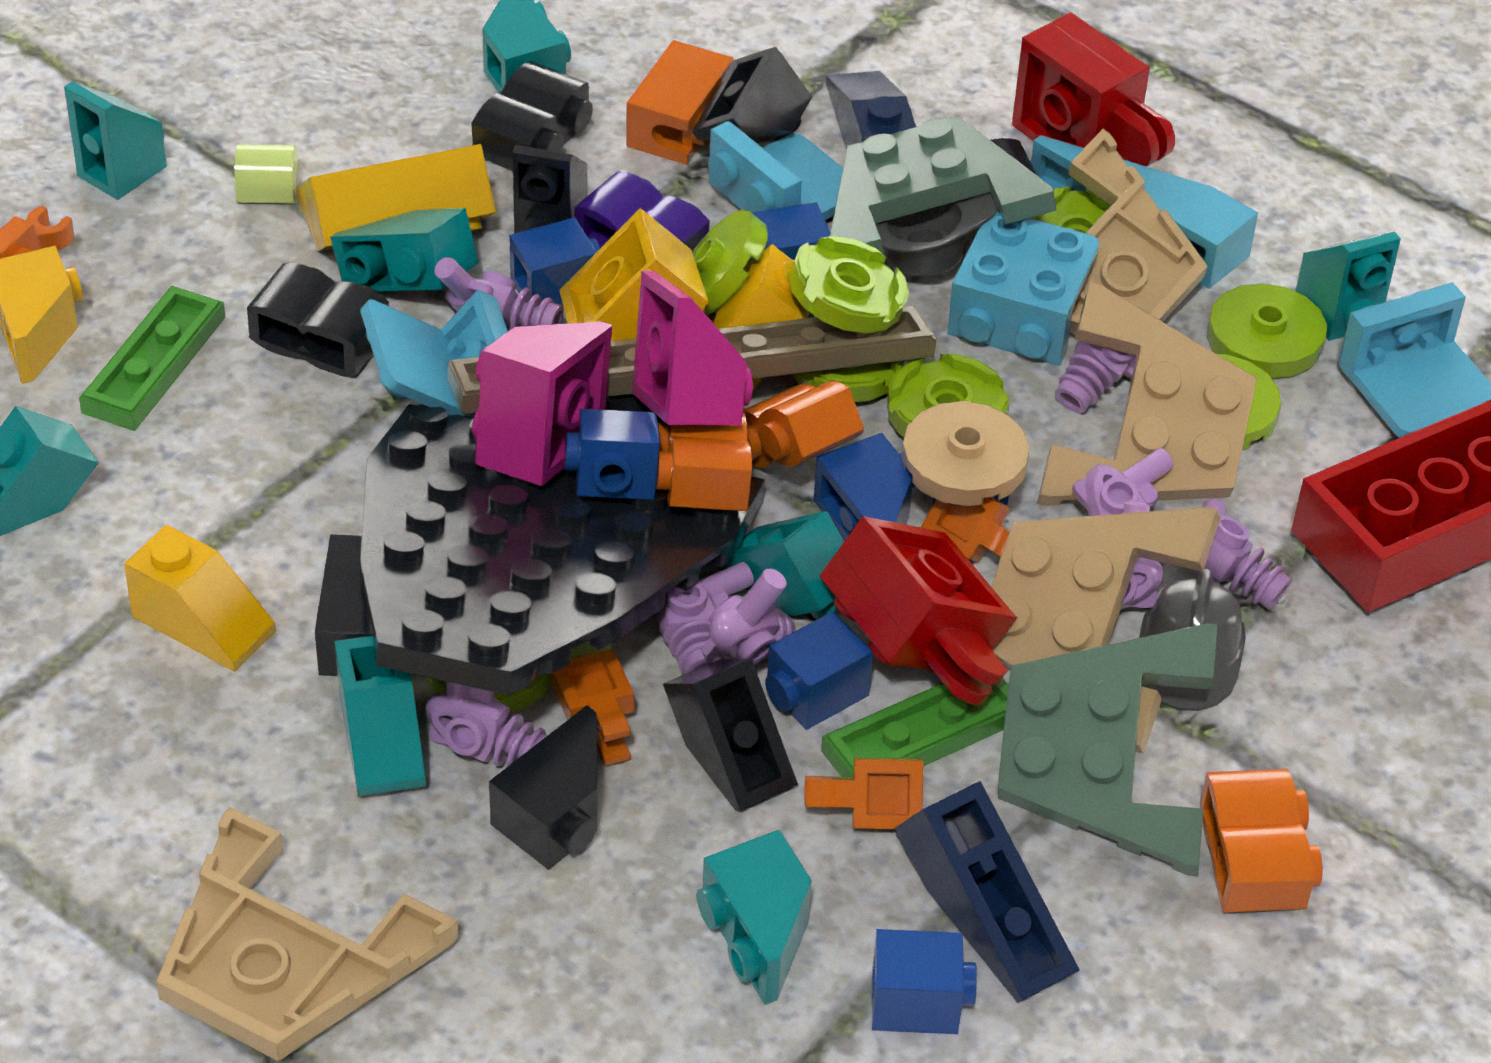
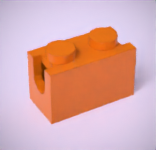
[626,40,734,165]

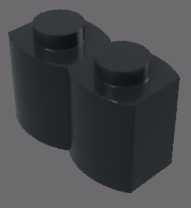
[471,61,593,169]
[247,263,389,377]

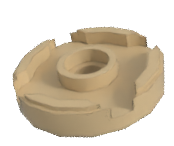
[901,401,1030,506]

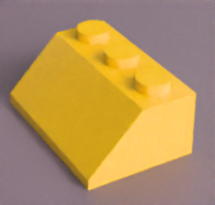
[295,144,496,259]

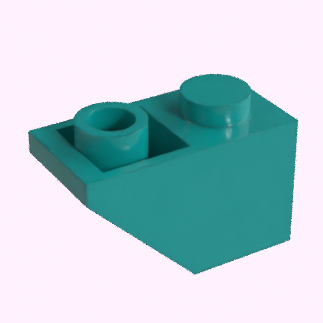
[482,0,571,92]
[330,208,479,291]
[1295,231,1401,341]
[0,406,99,536]
[334,636,426,796]
[696,829,812,1005]

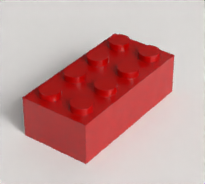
[1291,400,1491,613]

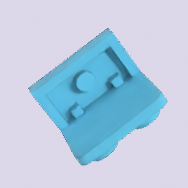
[708,121,843,220]
[947,210,1099,366]
[1338,282,1491,438]
[360,290,508,418]

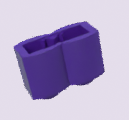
[574,171,710,251]

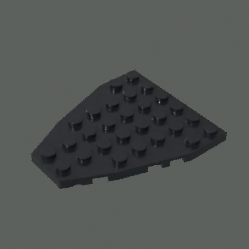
[359,404,765,695]

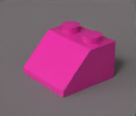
[632,270,753,425]
[472,322,612,486]

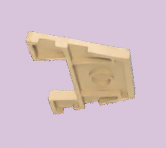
[1068,129,1208,334]
[1037,282,1257,506]
[991,507,1220,754]
[156,807,458,1061]

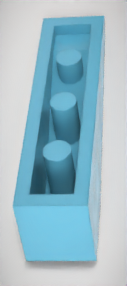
[1031,135,1258,289]

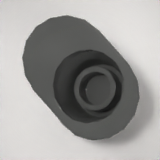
[876,192,998,282]
[1139,568,1246,711]

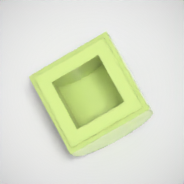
[234,144,298,204]

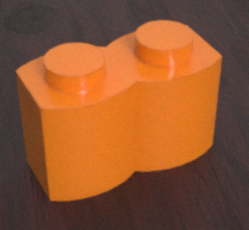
[743,381,864,468]
[656,413,752,511]
[1200,769,1323,913]

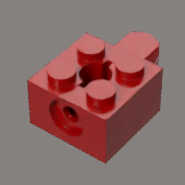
[1012,12,1175,167]
[819,516,1017,705]

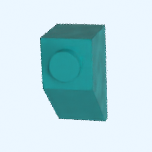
[64,81,167,200]
[717,511,844,619]

